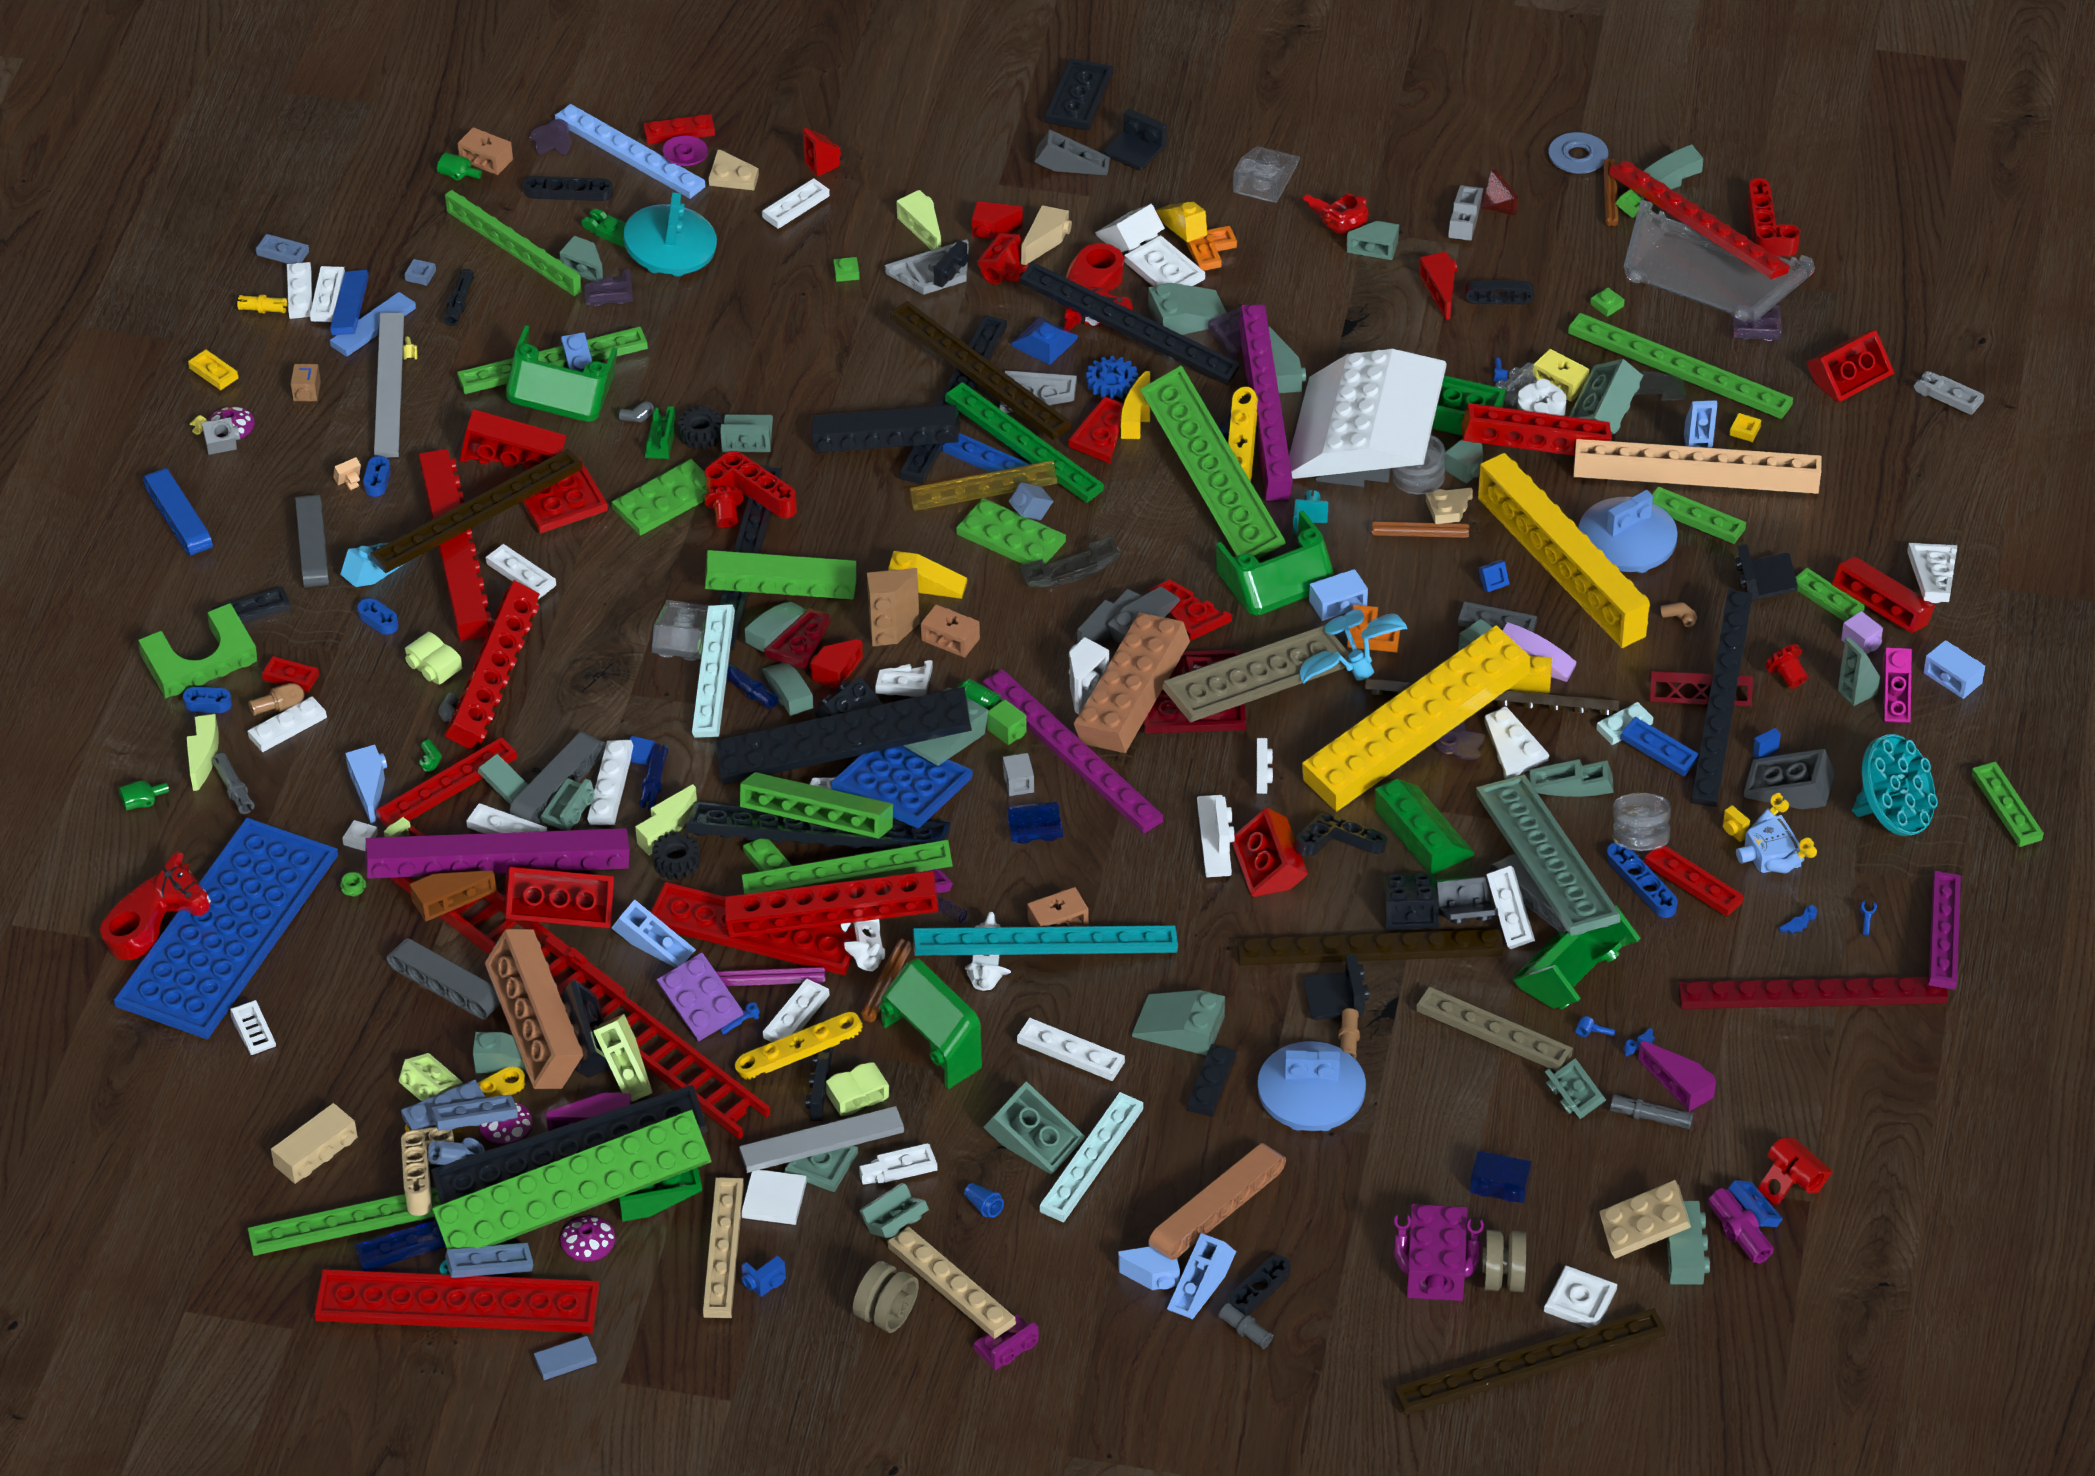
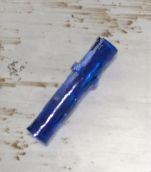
[726,661,778,710]
[639,744,668,810]

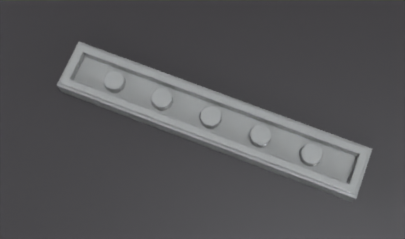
[739,1106,904,1173]

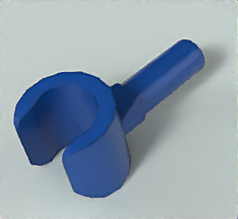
[1493,358,1508,384]
[1859,900,1877,936]
[1575,1016,1615,1037]

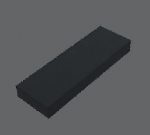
[211,587,291,623]

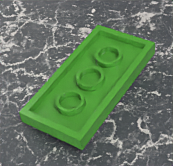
[612,459,707,536]
[956,498,1066,571]

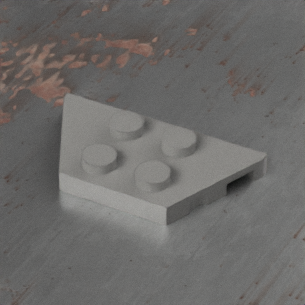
[885,239,969,295]

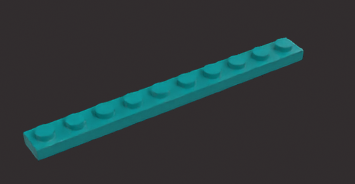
[913,926,1178,956]

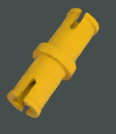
[237,294,287,314]

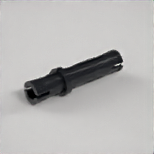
[444,269,475,326]

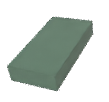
[478,754,528,805]

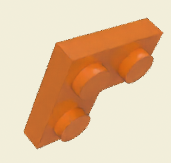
[1185,226,1237,271]
[1347,605,1400,652]

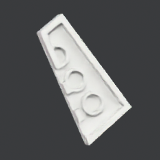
[1907,543,1957,603]

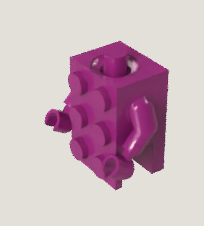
[1394,1204,1484,1301]

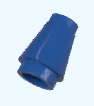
[964,1183,1004,1218]

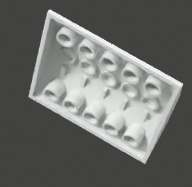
[1289,349,1447,479]

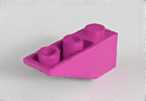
[1882,648,1912,723]

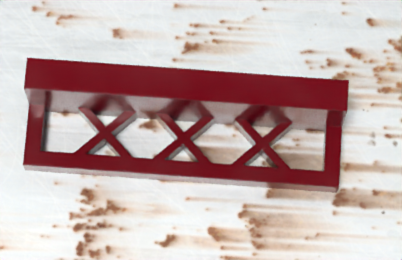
[1650,671,1753,707]

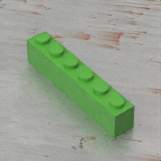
[705,550,856,599]
[740,772,893,839]

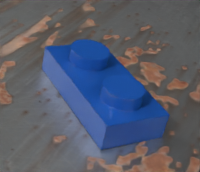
[1729,1180,1783,1227]

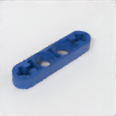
[1606,842,1678,918]

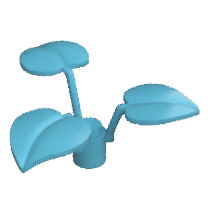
[1300,609,1407,684]

